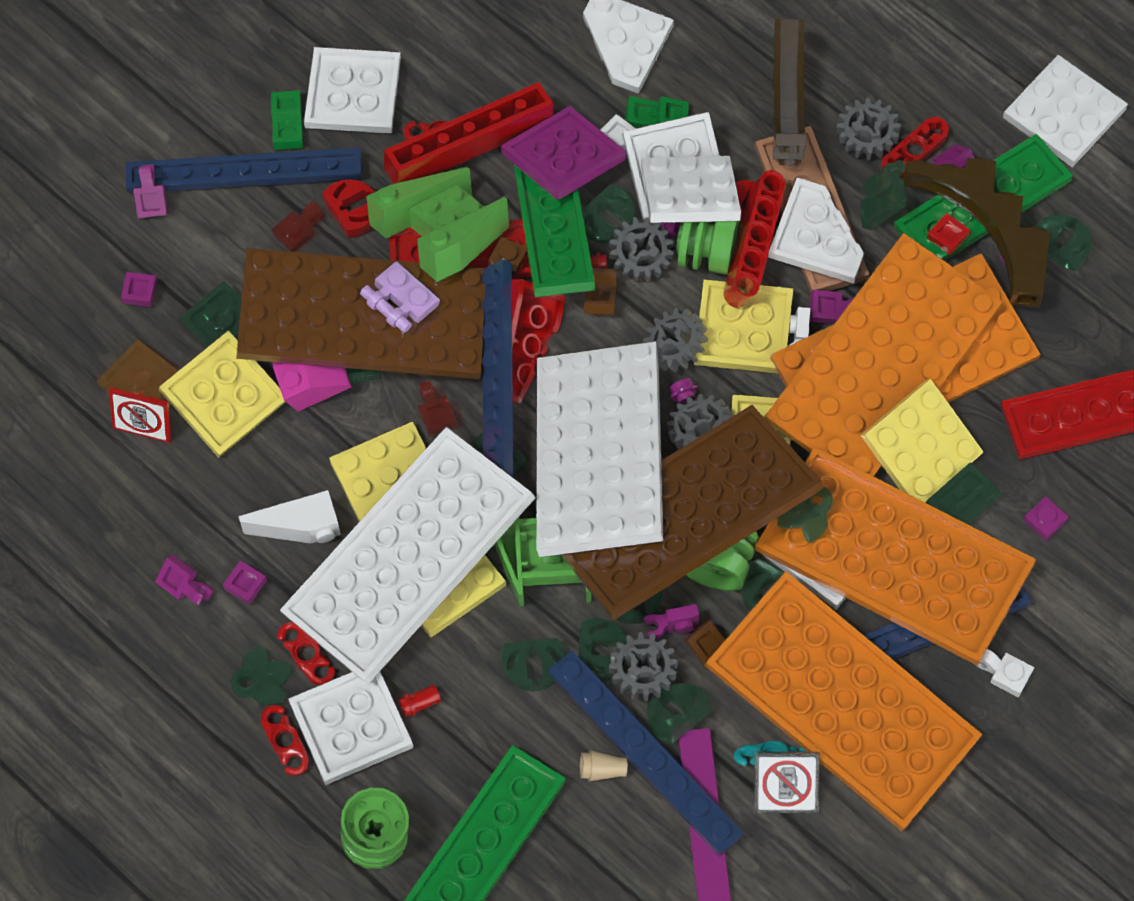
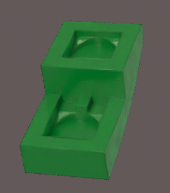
[271,90,303,150]
[625,96,689,129]

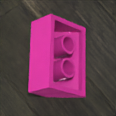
[272,362,351,412]

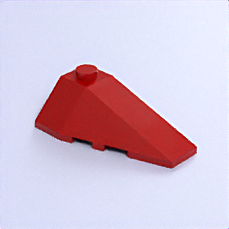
[512,279,566,404]

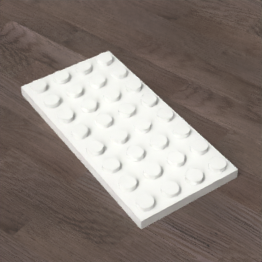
[536,342,663,557]
[280,427,535,685]

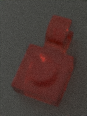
[271,201,324,252]
[418,380,457,436]

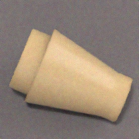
[580,750,627,782]

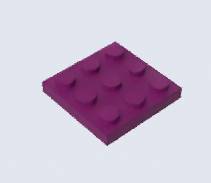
[502,106,626,200]

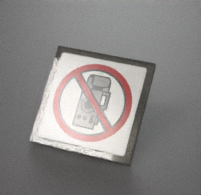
[754,752,820,813]

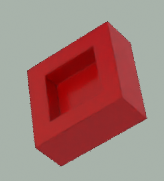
[927,213,970,256]

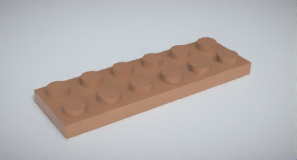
[755,126,869,293]

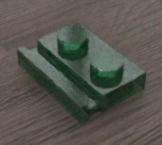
[926,462,1002,525]

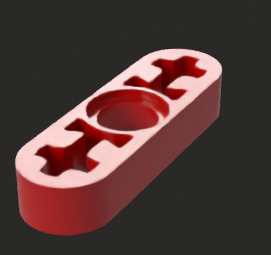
[881,117,949,183]

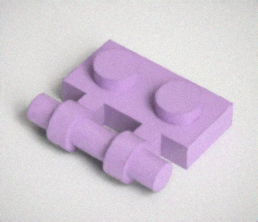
[360,262,440,333]

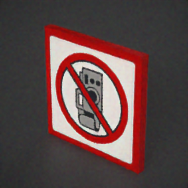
[109,387,171,443]

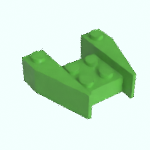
[367,167,509,282]
[494,517,593,606]

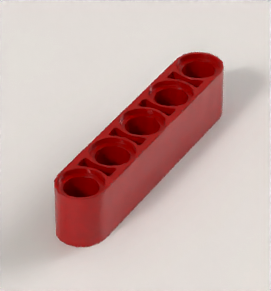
[723,170,786,308]

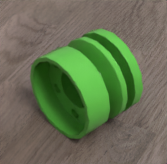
[677,221,739,275]
[686,531,759,591]
[341,788,409,869]

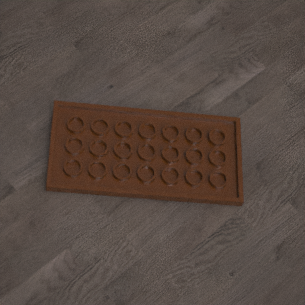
[236,248,485,379]
[560,405,823,621]

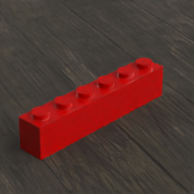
[384,82,553,184]

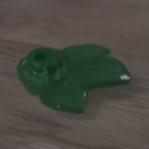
[777,486,834,543]
[231,647,292,706]

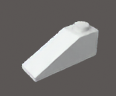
[239,490,341,543]

